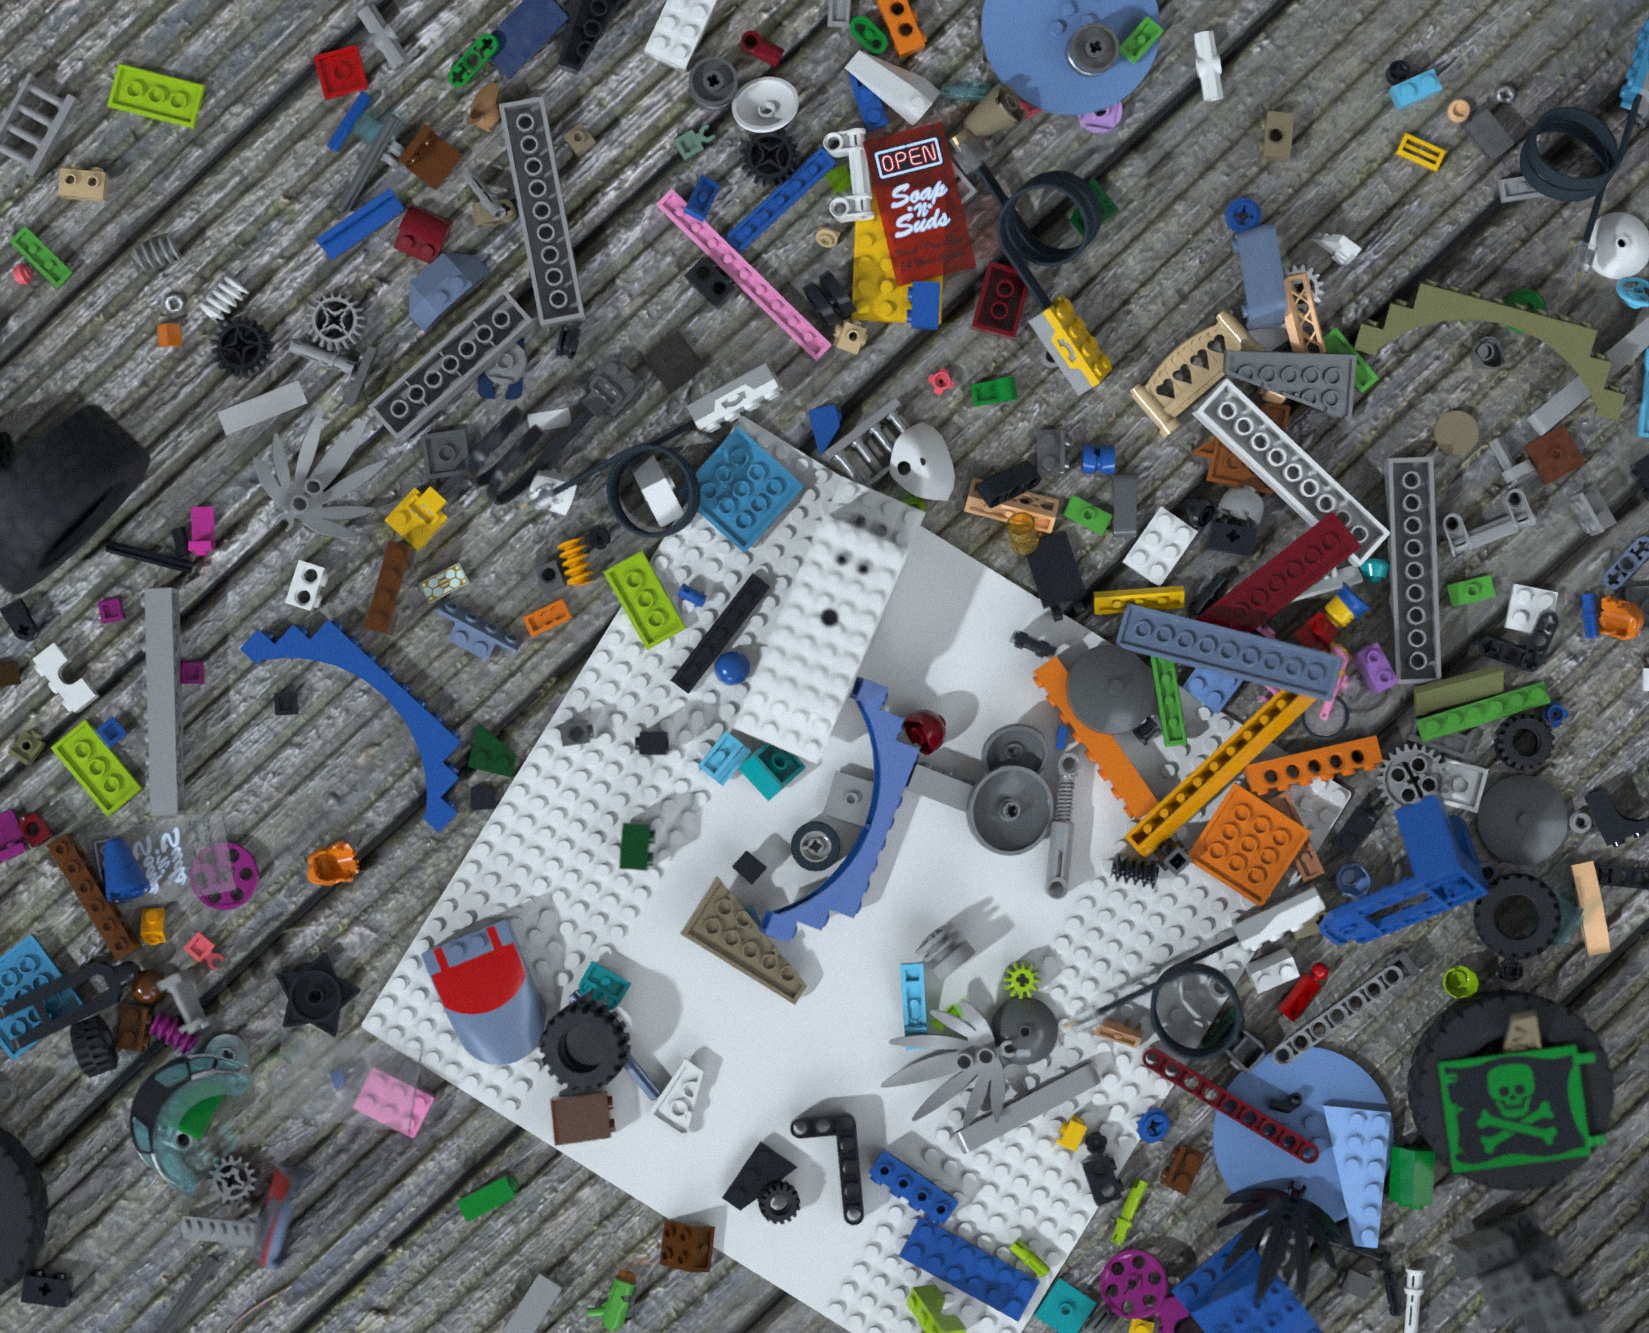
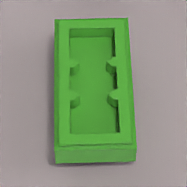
[1063,495,1113,536]
[1446,575,1496,607]

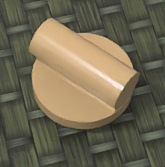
[816,225,841,248]

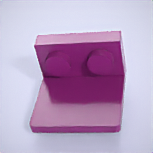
[0,810,31,864]

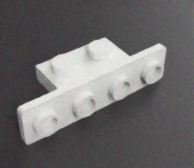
[1291,565,1363,602]

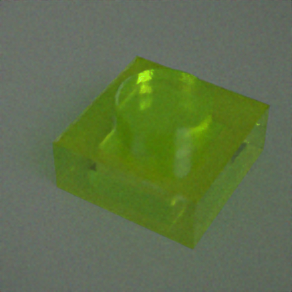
[824,164,852,196]

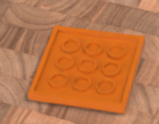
[1187,782,1311,908]

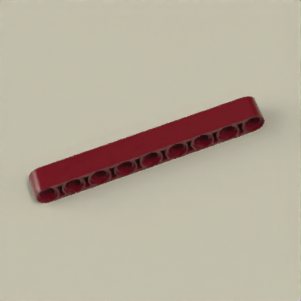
[1141,1047,1319,1164]

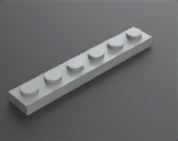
[181,1215,262,1247]

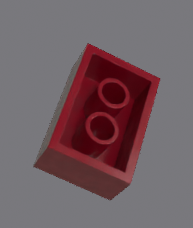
[971,261,1033,341]

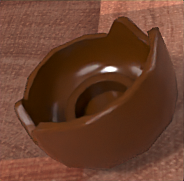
[131,969,166,1004]

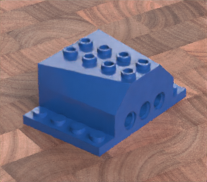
[1171,1232,1323,1333]

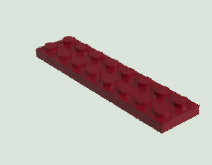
[1194,511,1361,634]

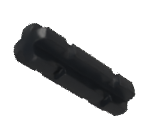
[1383,1271,1403,1316]

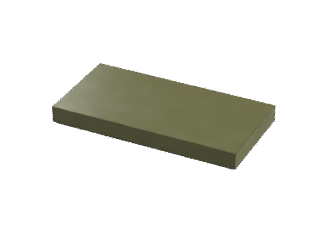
[1414,664,1504,718]

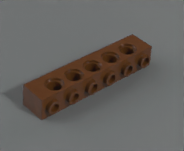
[46,833,143,961]

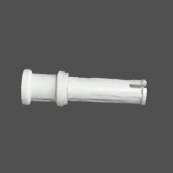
[1404,1267,1426,1333]

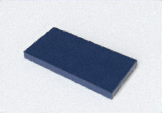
[482,0,571,79]

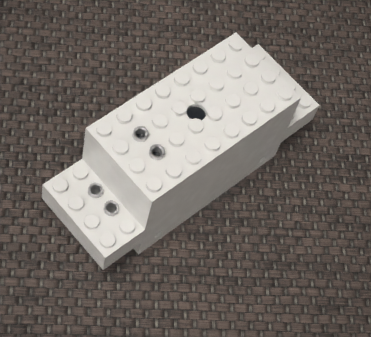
[733,477,926,764]

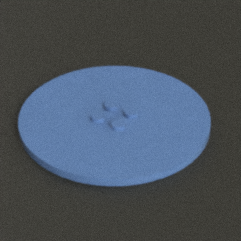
[981,0,1160,116]
[1212,1046,1394,1228]

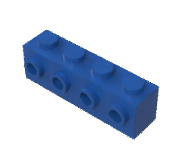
[868,1149,959,1225]

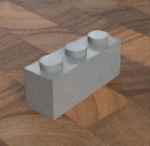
[907,761,976,812]
[503,1271,564,1333]

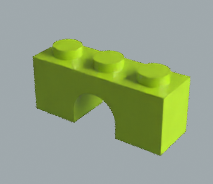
[906,1284,967,1333]

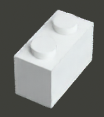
[1244,948,1300,994]

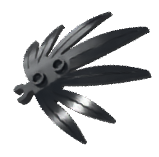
[1216,1180,1346,1304]

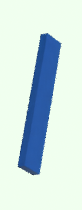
[724,146,837,255]

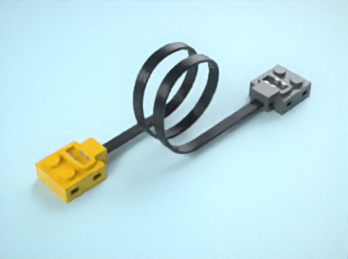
[384,354,645,551]

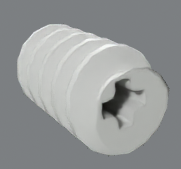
[199,276,250,325]

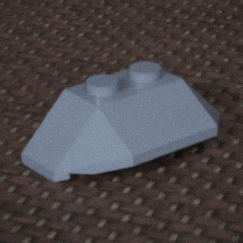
[409,253,491,332]

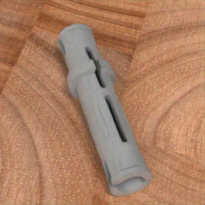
[463,168,506,220]
[289,339,357,376]

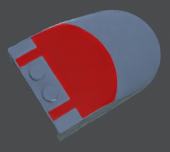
[421,918,545,1065]

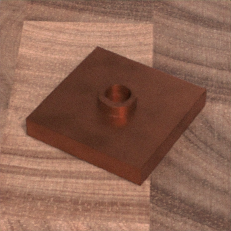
[1523,425,1586,485]

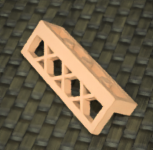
[1283,272,1327,353]
[964,478,1059,534]

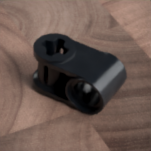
[0,597,39,642]

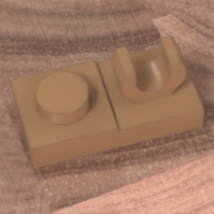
[1094,1018,1144,1049]

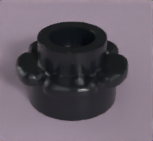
[589,527,611,550]
[1085,1132,1107,1154]

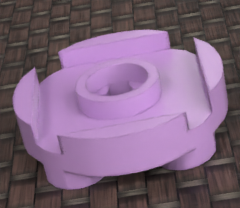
[1077,102,1122,134]

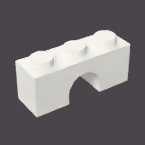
[32,643,99,713]

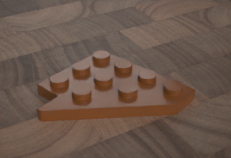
[1192,402,1291,495]

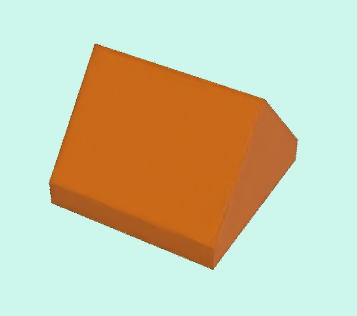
[157,323,182,348]

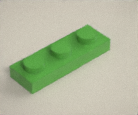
[9,226,74,290]
[1323,327,1379,394]

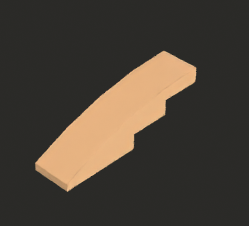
[1570,861,1611,957]

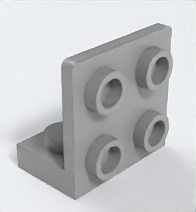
[1570,483,1617,536]

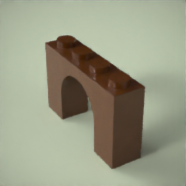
[365,540,416,636]

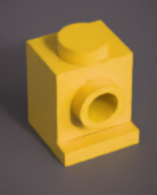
[1054,1115,1087,1152]

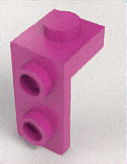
[188,506,215,556]

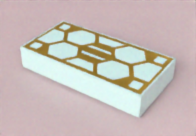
[419,563,470,604]

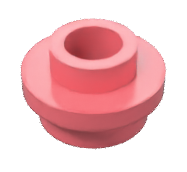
[13,263,33,285]

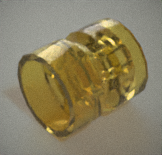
[1006,512,1039,555]

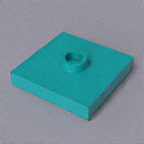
[1034,1277,1097,1333]

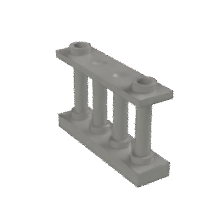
[0,72,80,180]
[823,397,908,490]
[157,968,216,1034]

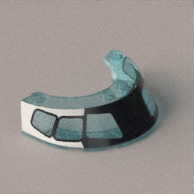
[130,1053,253,1198]

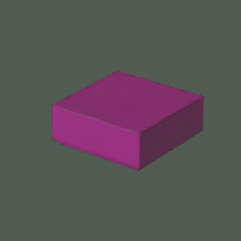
[98,597,126,624]
[181,661,205,684]

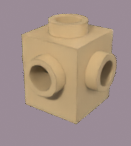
[833,318,867,355]

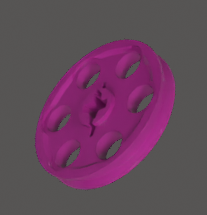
[190,842,259,910]
[1100,1250,1169,1319]

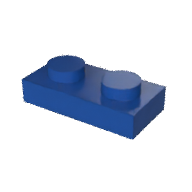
[683,175,721,223]

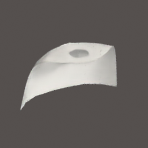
[890,422,955,501]

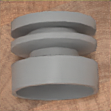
[915,922,975,982]

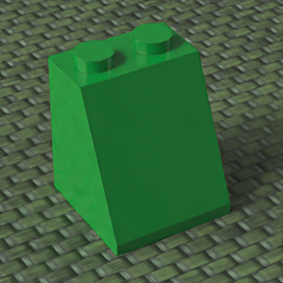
[158,1066,229,1140]

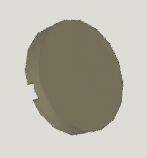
[1433,410,1479,455]

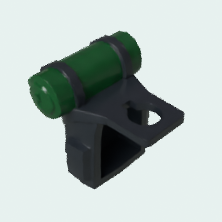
[1201,1008,1268,1074]

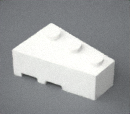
[630,455,684,527]

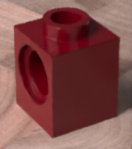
[17,812,55,848]

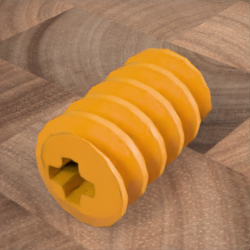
[557,538,595,587]

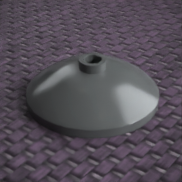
[981,724,1049,775]
[990,997,1058,1065]

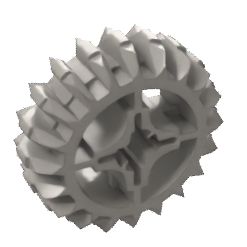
[305,290,366,351]

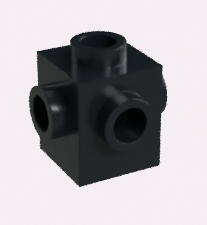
[1153,837,1193,876]

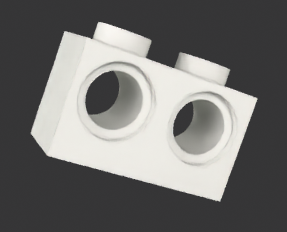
[285,560,329,612]

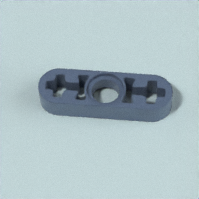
[1601,536,1649,590]

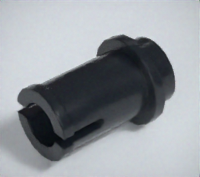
[171,527,191,557]

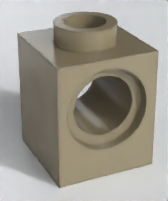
[563,122,596,158]

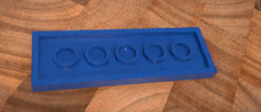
[899,1216,1040,1322]

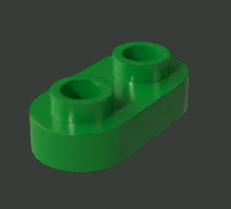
[850,16,888,56]

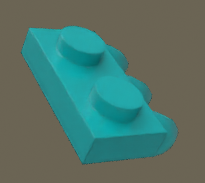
[579,960,631,1011]

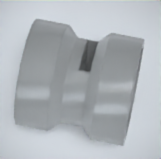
[379,138,405,169]

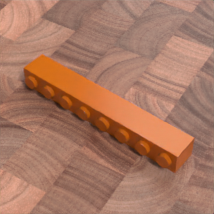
[1032,656,1159,820]

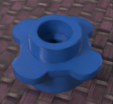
[1541,701,1569,728]

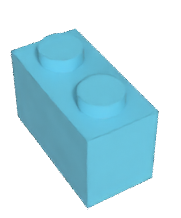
[1388,69,1442,112]

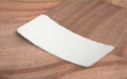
[527,408,571,430]

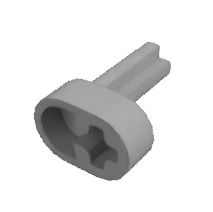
[1489,437,1535,484]

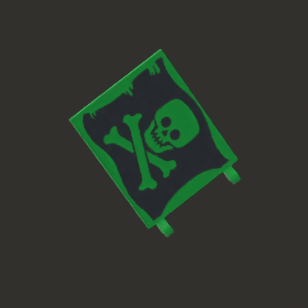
[1438,1045,1607,1173]

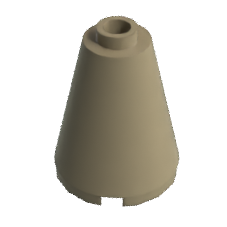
[963,83,1026,139]

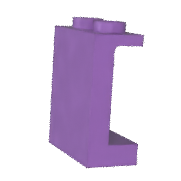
[1350,643,1398,694]

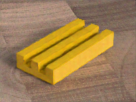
[1395,132,1446,172]

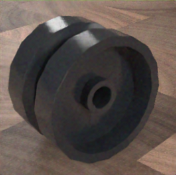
[802,270,856,329]

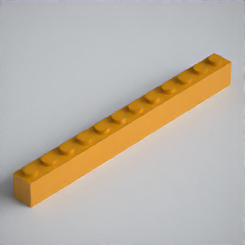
[1124,650,1346,858]

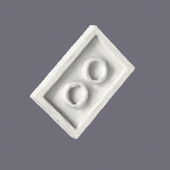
[1122,507,1198,587]

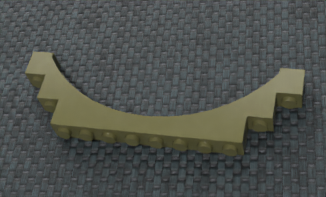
[1354,279,1626,421]

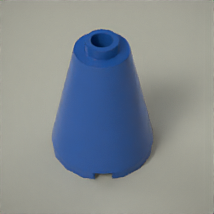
[103,837,151,903]

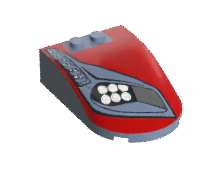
[251,1162,315,1271]

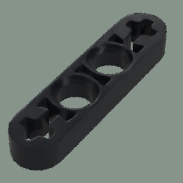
[1594,864,1649,890]

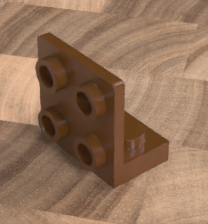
[398,124,463,190]
[660,1220,715,1272]

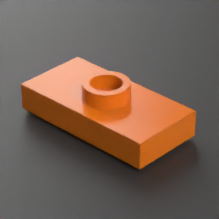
[522,598,573,638]

